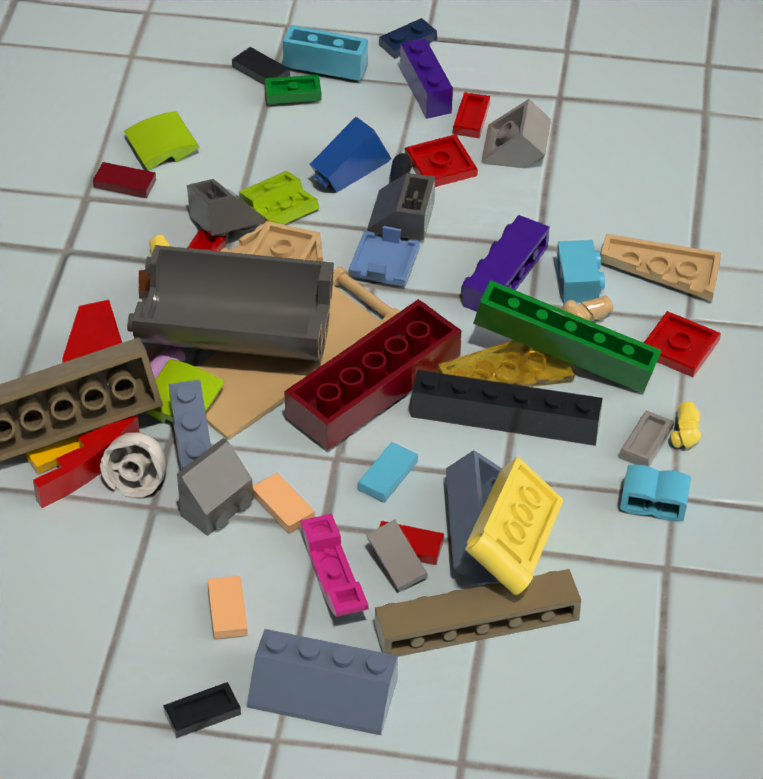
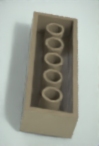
[0,337,163,461]

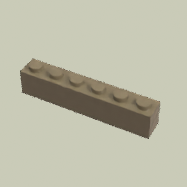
[375,569,581,657]

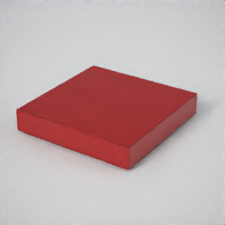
[405,134,478,187]
[643,311,721,378]

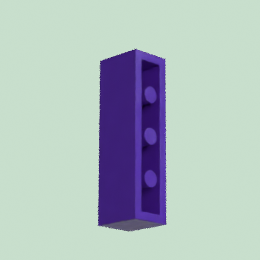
[461,215,550,312]

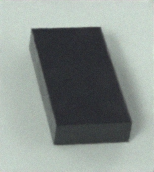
[232,47,290,85]
[163,682,241,739]

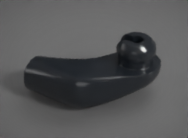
[390,153,412,182]

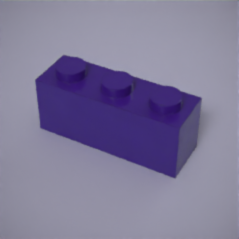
[400,38,453,119]

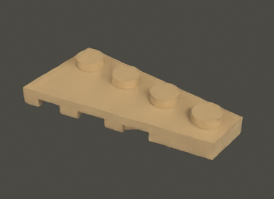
[601,234,721,301]

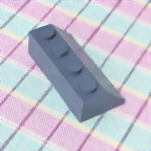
[446,450,502,583]
[247,629,398,735]

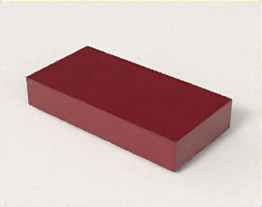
[93,162,156,198]

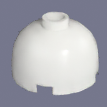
[100,433,167,498]

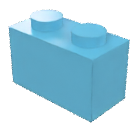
[556,240,605,304]

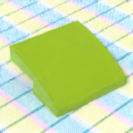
[124,111,200,171]
[239,171,319,225]
[145,359,225,423]

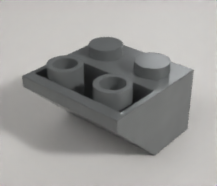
[367,173,435,241]
[187,179,265,236]

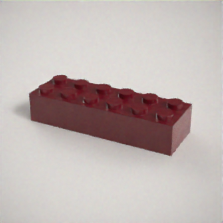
[284,299,462,450]

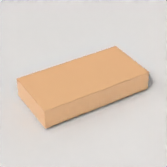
[253,473,315,533]
[207,576,248,639]

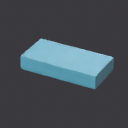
[358,442,418,502]

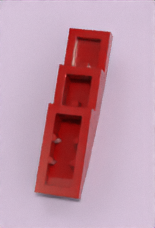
[33,415,140,508]

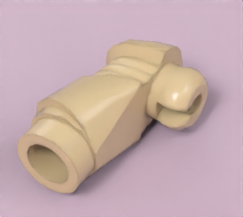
[562,295,613,321]

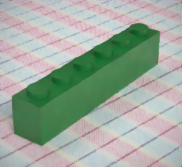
[473,280,661,393]

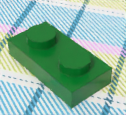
[265,74,322,104]

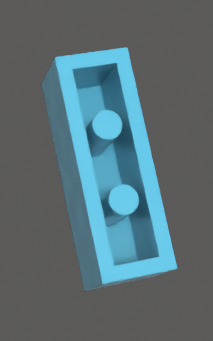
[283,25,368,81]

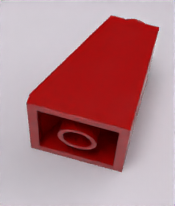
[62,300,122,363]

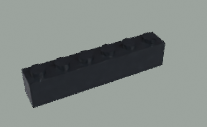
[411,370,603,446]

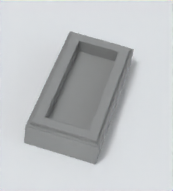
[619,410,674,467]
[366,519,428,592]

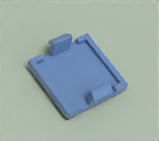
[348,226,420,287]

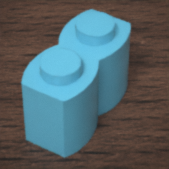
[620,465,691,521]

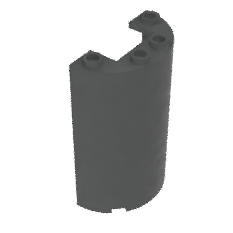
[127,245,334,362]

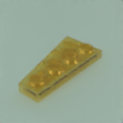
[437,340,575,387]

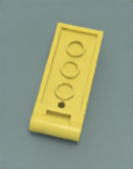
[465,456,564,595]

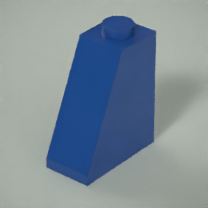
[309,116,392,192]

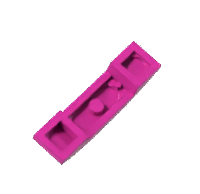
[300,513,369,617]

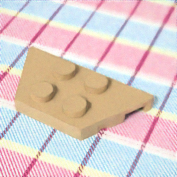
[221,221,323,261]

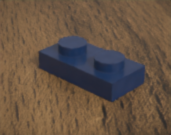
[379,18,437,59]

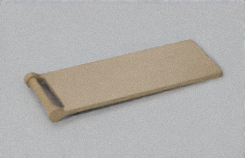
[197,267,400,440]

